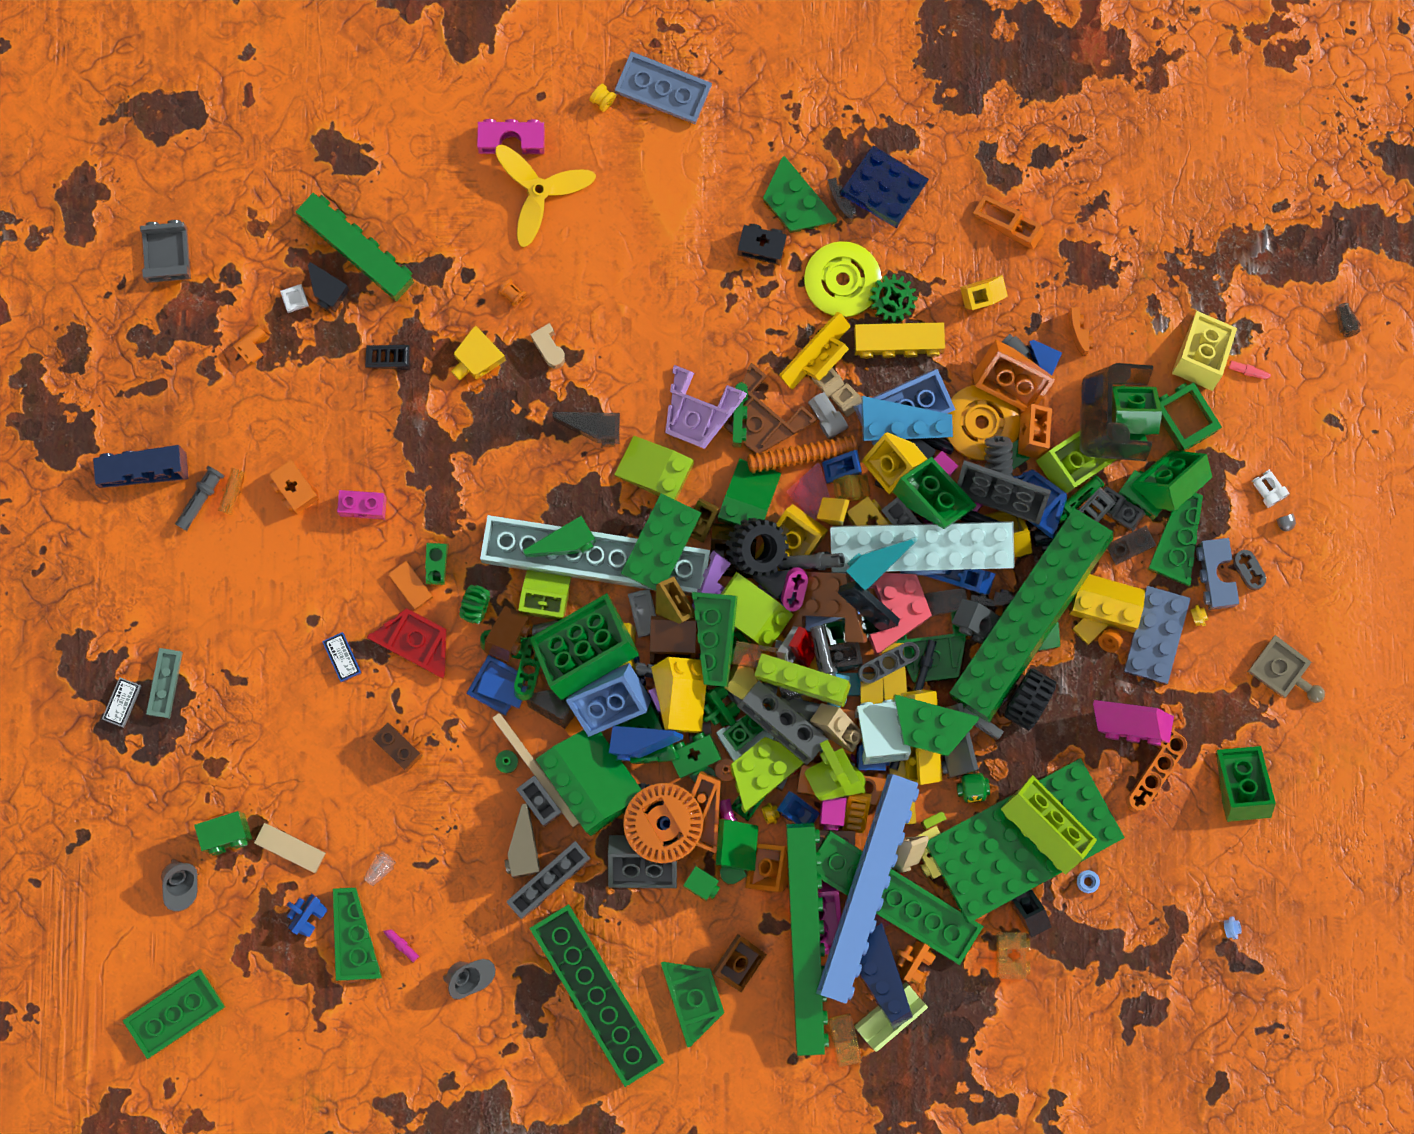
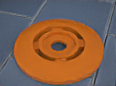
[623,783,703,863]

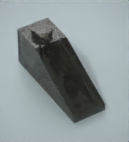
[553,412,620,447]

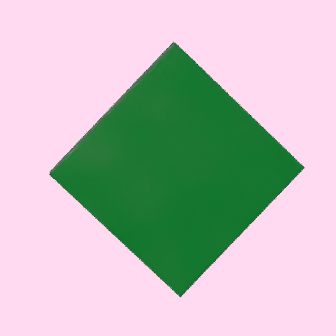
[716,819,758,871]

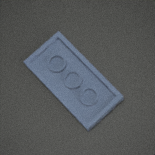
[614,51,712,125]
[1123,586,1191,685]

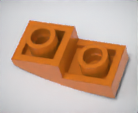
[1068,307,1093,356]

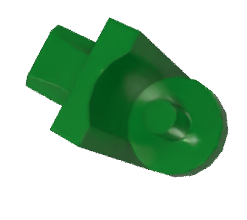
[703,686,740,727]

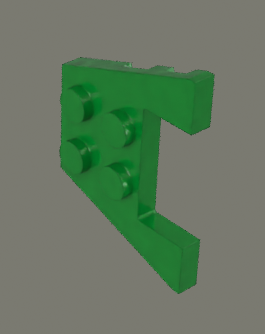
[896,610,967,683]

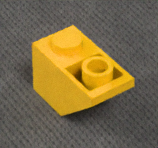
[960,275,1008,310]

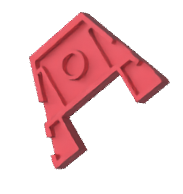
[849,573,932,656]

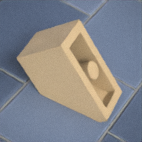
[891,836,929,873]

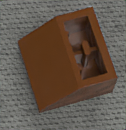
[650,616,696,665]

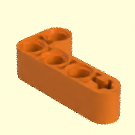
[1126,729,1187,812]

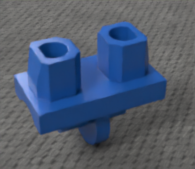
[287,893,328,937]

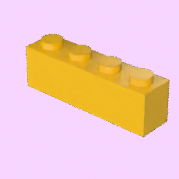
[854,323,945,359]
[901,690,942,785]

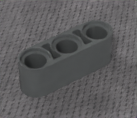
[857,642,920,684]

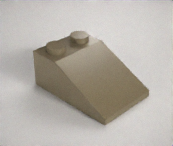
[504,804,541,878]

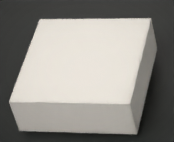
[280,284,309,313]

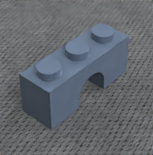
[1196,538,1239,610]

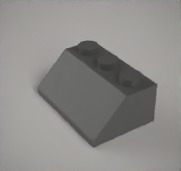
[941,703,978,779]
[608,835,677,888]

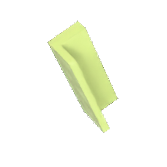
[854,982,928,1052]

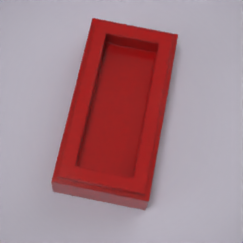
[789,627,816,668]

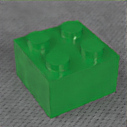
[194,811,253,856]

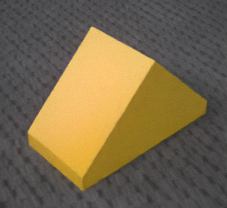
[817,497,850,526]

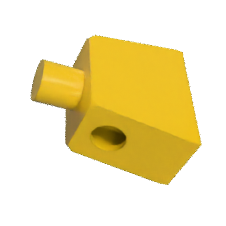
[451,326,506,381]

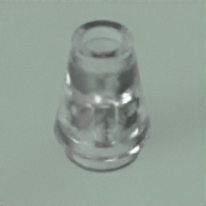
[363,851,396,886]

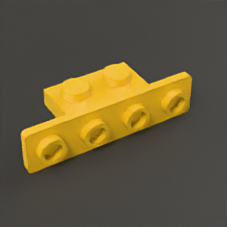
[779,312,850,389]

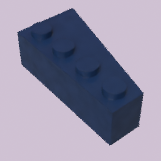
[93,445,188,488]
[859,923,913,1029]

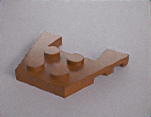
[724,363,817,454]
[783,571,867,643]

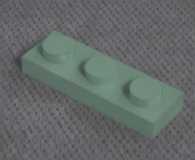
[146,648,183,719]

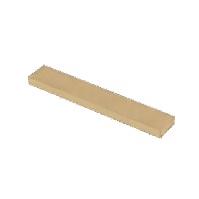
[493,713,580,828]

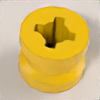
[589,84,617,112]

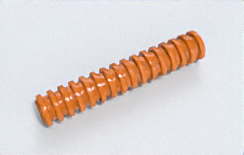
[747,435,858,474]

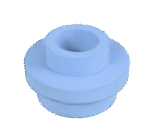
[1077,870,1100,893]
[1224,917,1242,940]

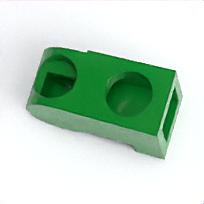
[425,543,449,585]

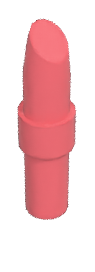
[1228,360,1271,380]

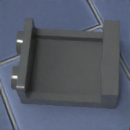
[140,220,191,283]

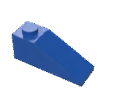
[924,569,995,595]
[609,726,683,761]

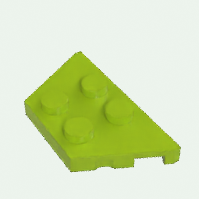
[730,737,805,813]

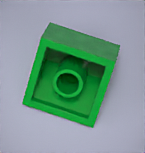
[1112,386,1162,435]

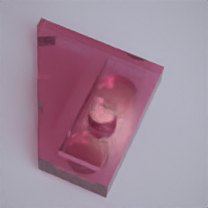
[786,463,830,523]

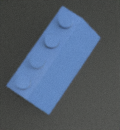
[853,369,955,445]

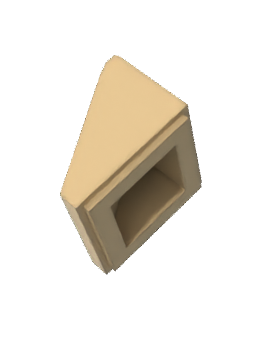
[811,368,844,398]
[830,383,861,417]

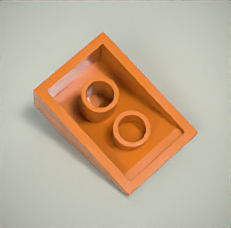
[972,340,1055,411]

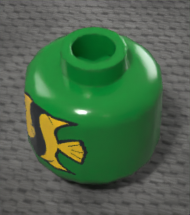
[956,773,990,803]

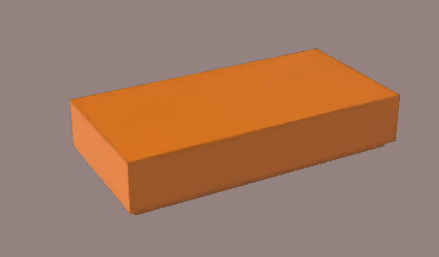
[388,561,433,610]

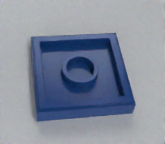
[466,655,526,716]

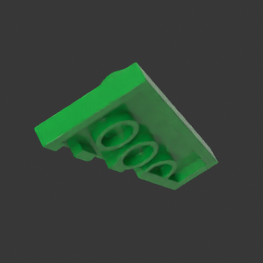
[1148,492,1203,587]
[692,592,738,687]
[333,888,382,981]

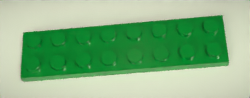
[816,830,984,965]

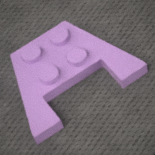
[665,365,747,449]

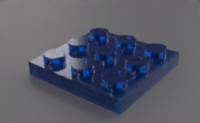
[840,146,929,228]

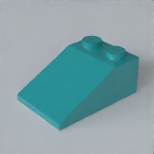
[846,537,918,590]

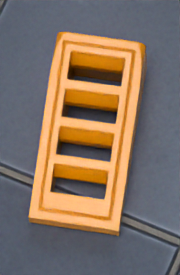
[842,793,872,833]

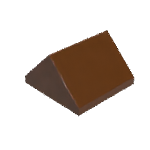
[712,934,767,992]

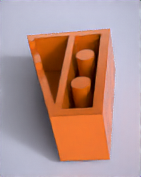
[676,771,722,854]

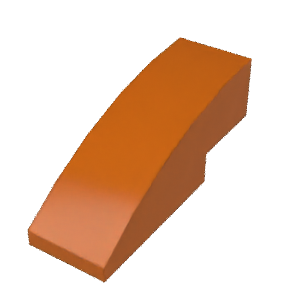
[973,195,1045,250]

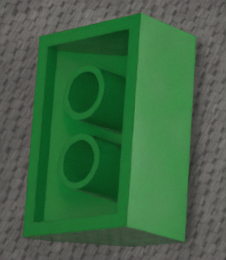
[1133,450,1212,511]

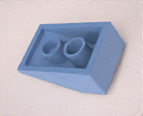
[566,663,651,737]

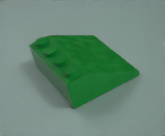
[530,593,639,700]
[535,730,642,836]

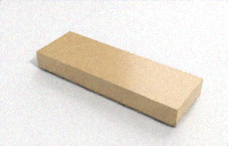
[254,823,326,873]

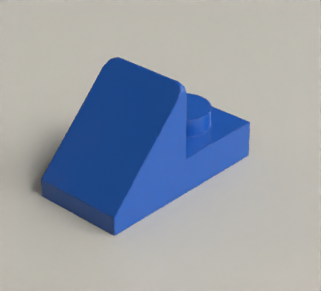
[777,791,820,824]

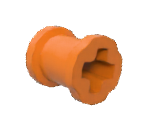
[498,278,527,307]

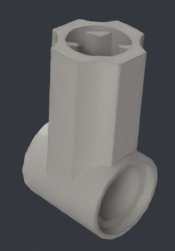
[808,392,848,439]

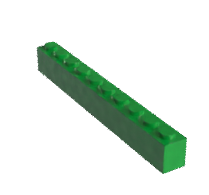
[786,823,829,1056]

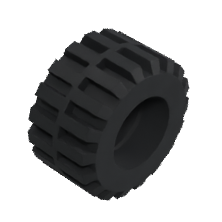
[726,518,789,577]
[1005,668,1056,731]

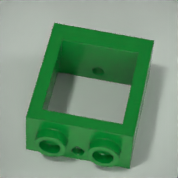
[1159,382,1222,451]

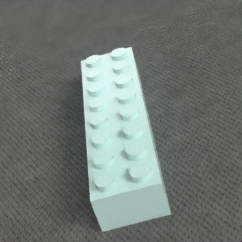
[830,521,1015,573]

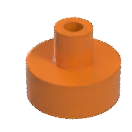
[1098,629,1123,653]
[715,759,734,782]

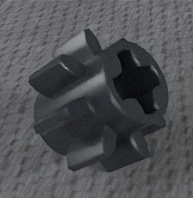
[1033,529,1057,551]

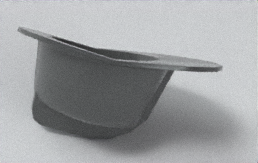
[161,859,198,911]
[443,959,496,999]

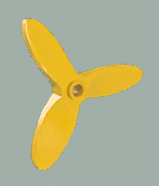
[495,145,596,247]

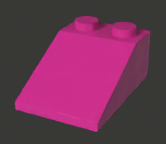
[818,880,841,954]

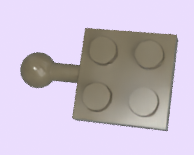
[1247,635,1325,703]

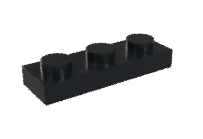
[838,581,900,631]

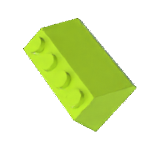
[1001,775,1097,875]

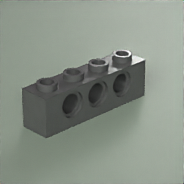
[737,681,829,765]
[506,841,591,920]

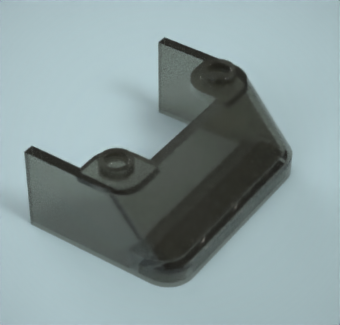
[1079,363,1153,461]

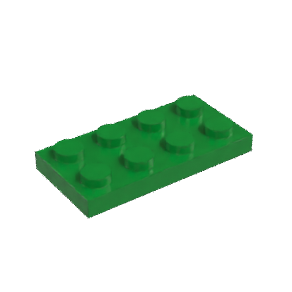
[621,493,701,591]
[123,969,226,1059]

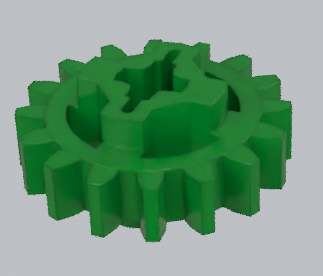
[869,274,918,323]

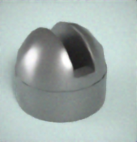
[1276,514,1296,531]

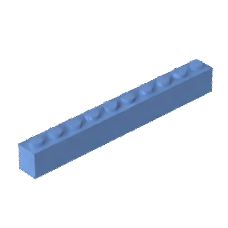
[816,774,919,1004]

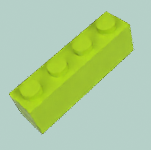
[754,653,851,707]

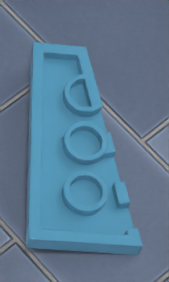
[861,396,953,441]

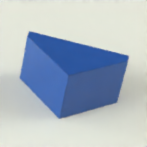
[1027,340,1062,375]
[822,450,862,484]

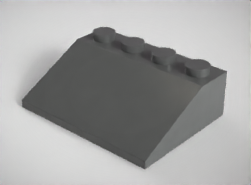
[957,460,1051,524]

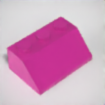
[1093,700,1174,746]

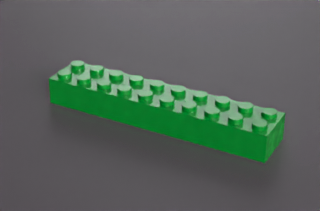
[949,508,1113,723]

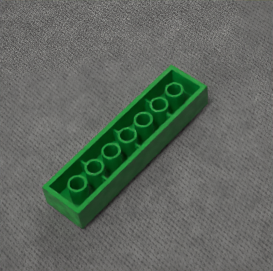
[529,904,665,1087]

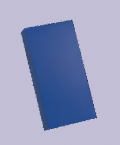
[477,671,527,709]

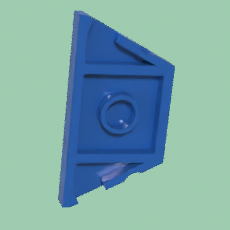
[1013,469,1067,539]

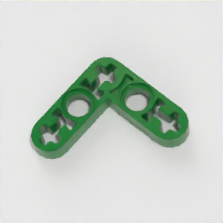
[480,630,541,701]

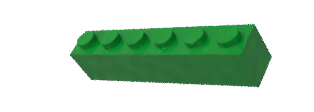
[295,193,414,302]

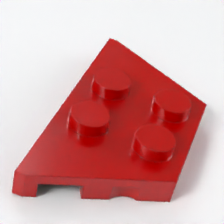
[367,608,447,679]

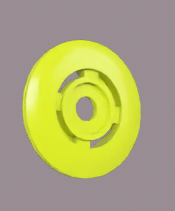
[804,241,881,317]

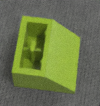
[518,570,571,620]

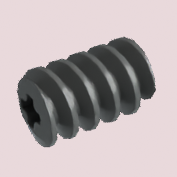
[985,436,1013,477]

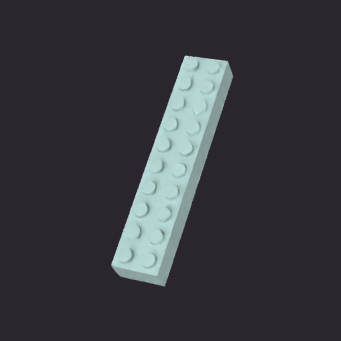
[480,515,710,596]

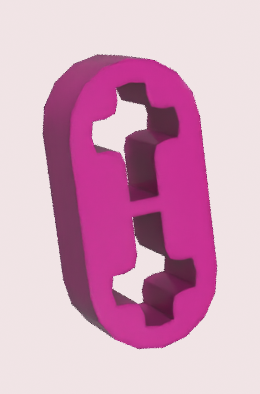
[781,567,808,611]

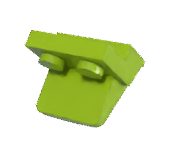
[805,739,866,801]

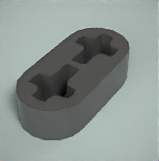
[1233,550,1266,590]

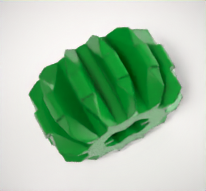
[459,585,490,624]

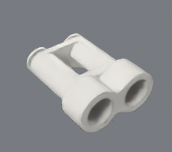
[1252,470,1290,508]

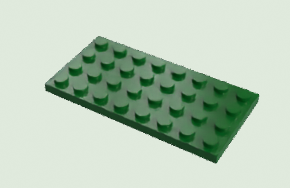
[926,758,1125,923]

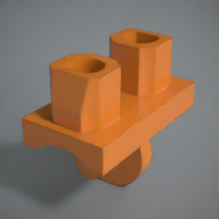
[895,940,936,984]

